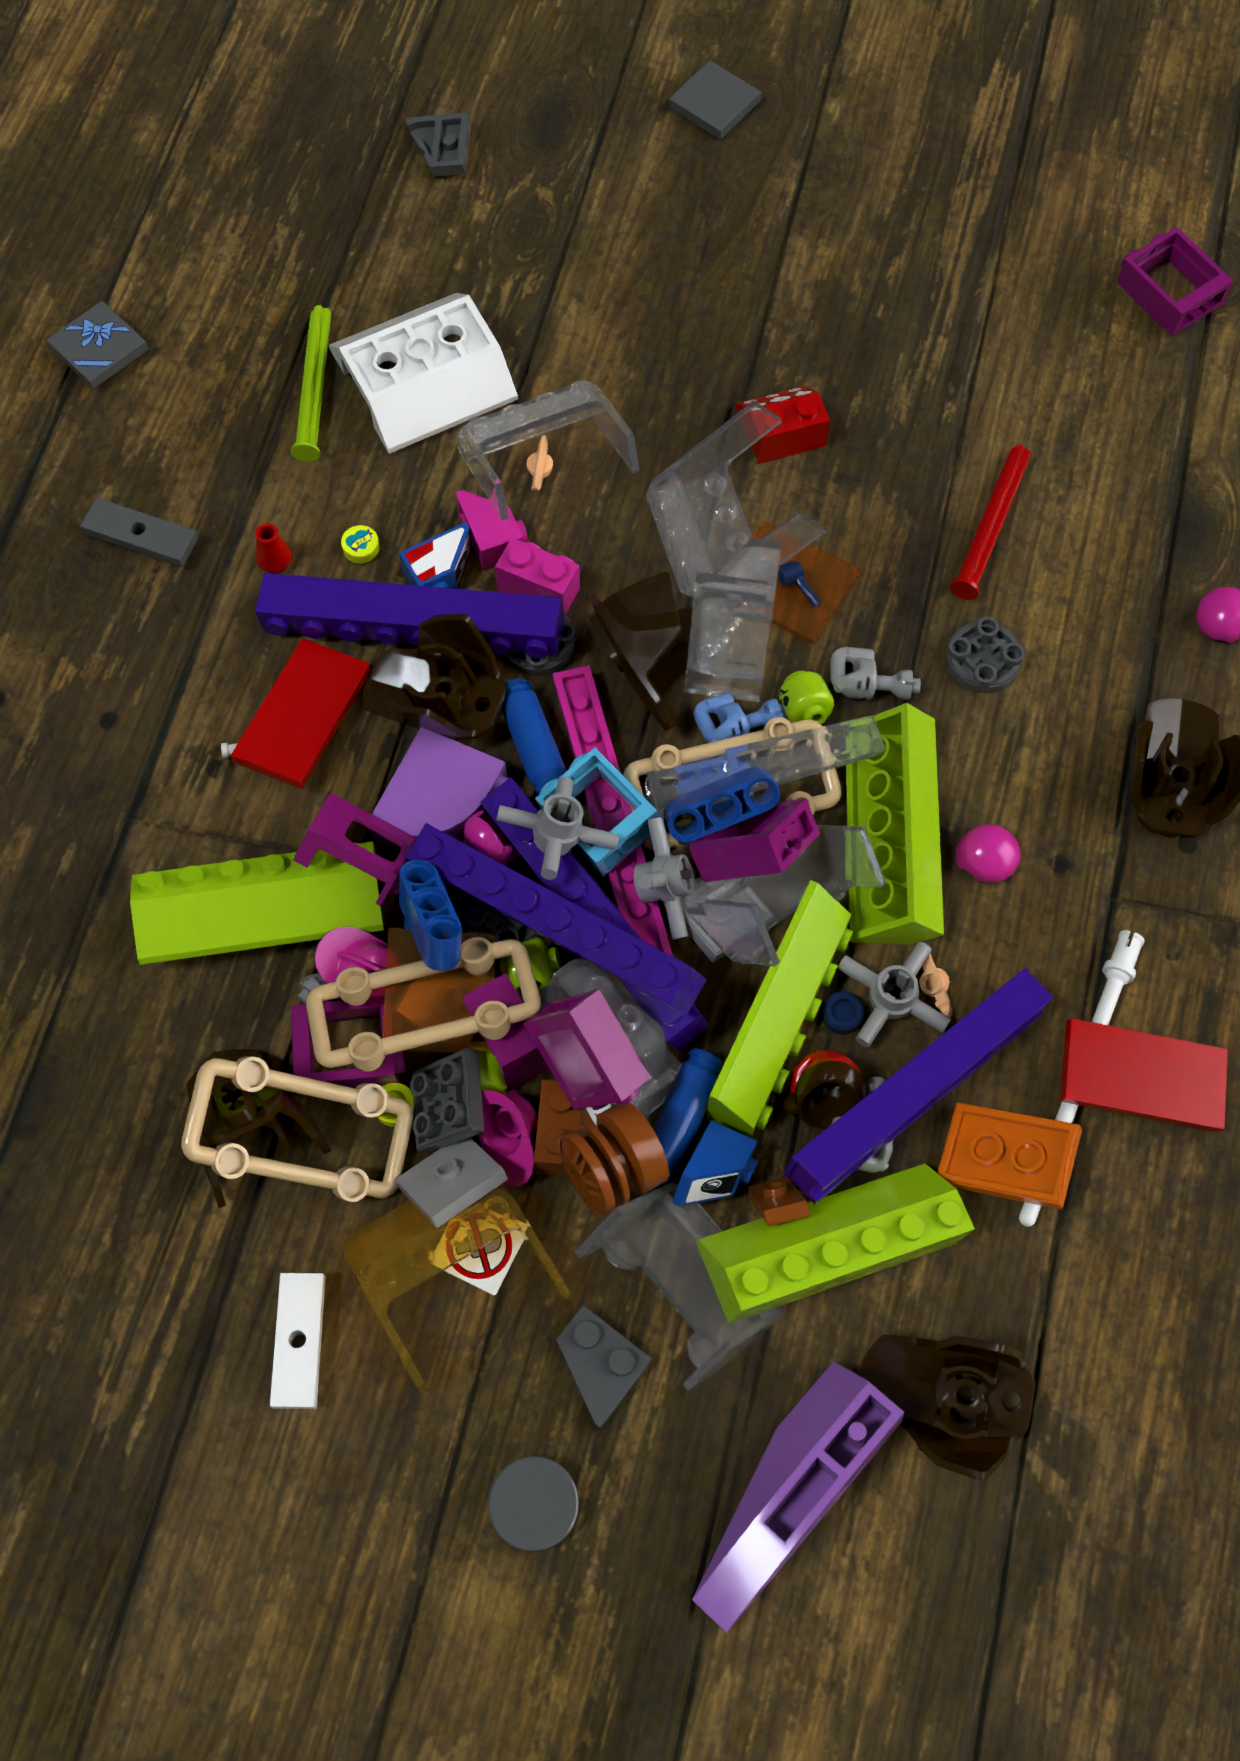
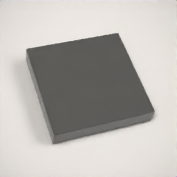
[669,60,762,140]

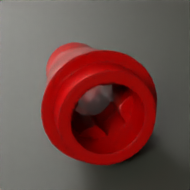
[255,523,292,574]

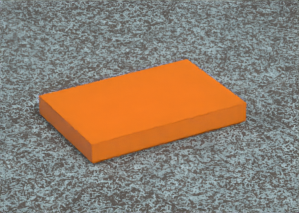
[937,1102,1082,1210]

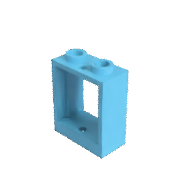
[535,747,659,877]

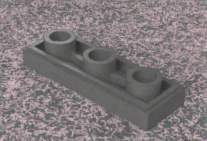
[80,497,199,567]

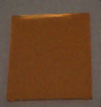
[717,521,861,644]
[382,927,496,1055]

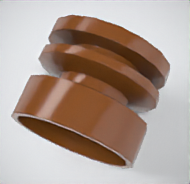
[557,1102,669,1217]

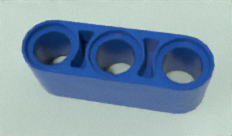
[664,766,780,843]
[399,860,462,971]

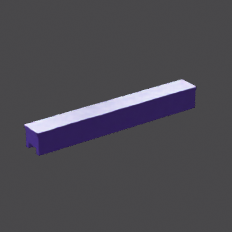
[784,967,1054,1204]

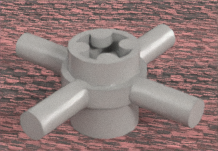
[496,777,619,880]
[633,817,697,939]
[837,941,951,1047]

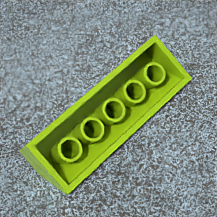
[845,703,944,945]
[130,841,384,965]
[706,880,854,1138]
[696,1163,975,1324]

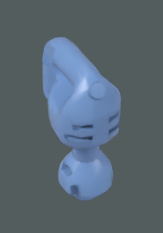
[693,693,787,743]

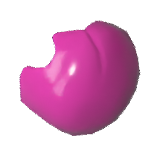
[1196,587,1240,644]
[464,810,521,866]
[955,824,1021,883]

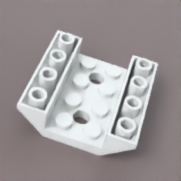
[329,293,518,454]

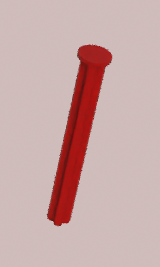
[950,444,1031,600]

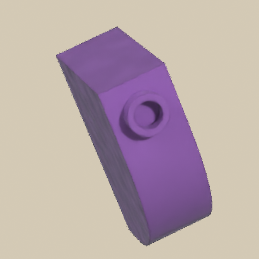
[369,727,509,850]

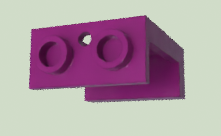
[293,793,416,906]

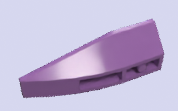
[692,1361,904,1633]

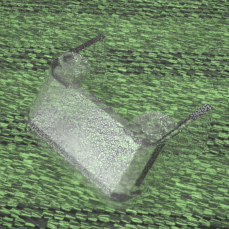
[681,825,886,967]
[575,1183,784,1391]

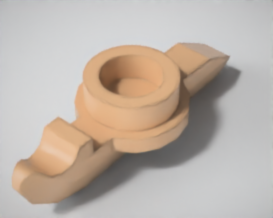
[527,434,553,491]
[919,953,952,1018]

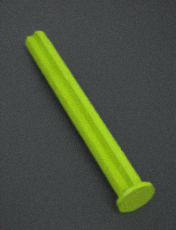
[291,305,331,462]

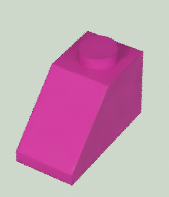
[455,490,528,571]

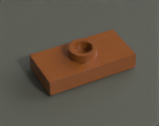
[747,1177,809,1226]

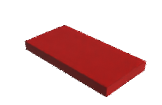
[231,638,371,789]
[1060,1018,1228,1132]

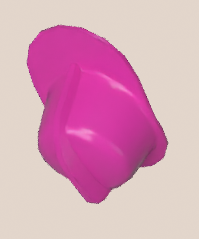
[315,926,405,1001]
[478,1090,538,1187]

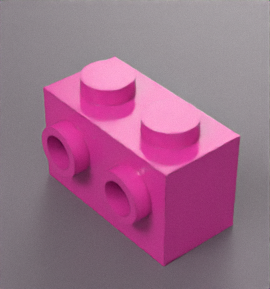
[495,538,580,614]

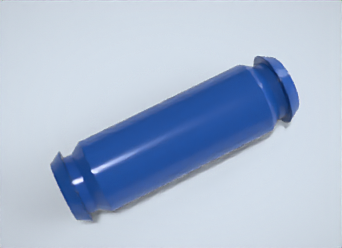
[502,678,567,796]
[653,1048,724,1187]

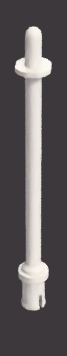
[1019,930,1145,1227]

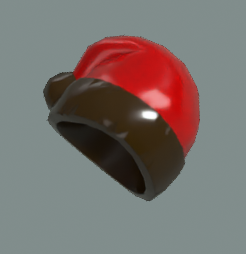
[783,1050,866,1129]

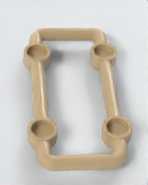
[623,717,841,853]
[306,937,541,1072]
[181,1056,413,1202]

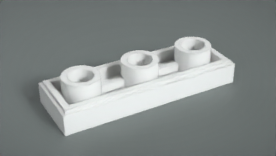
[270,1273,326,1409]

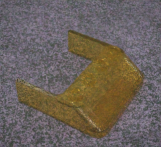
[344,1183,572,1395]

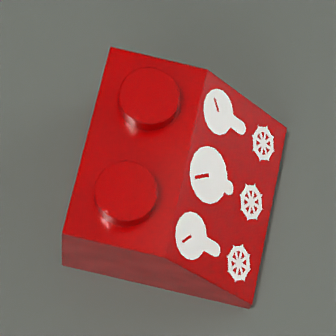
[735,386,830,464]

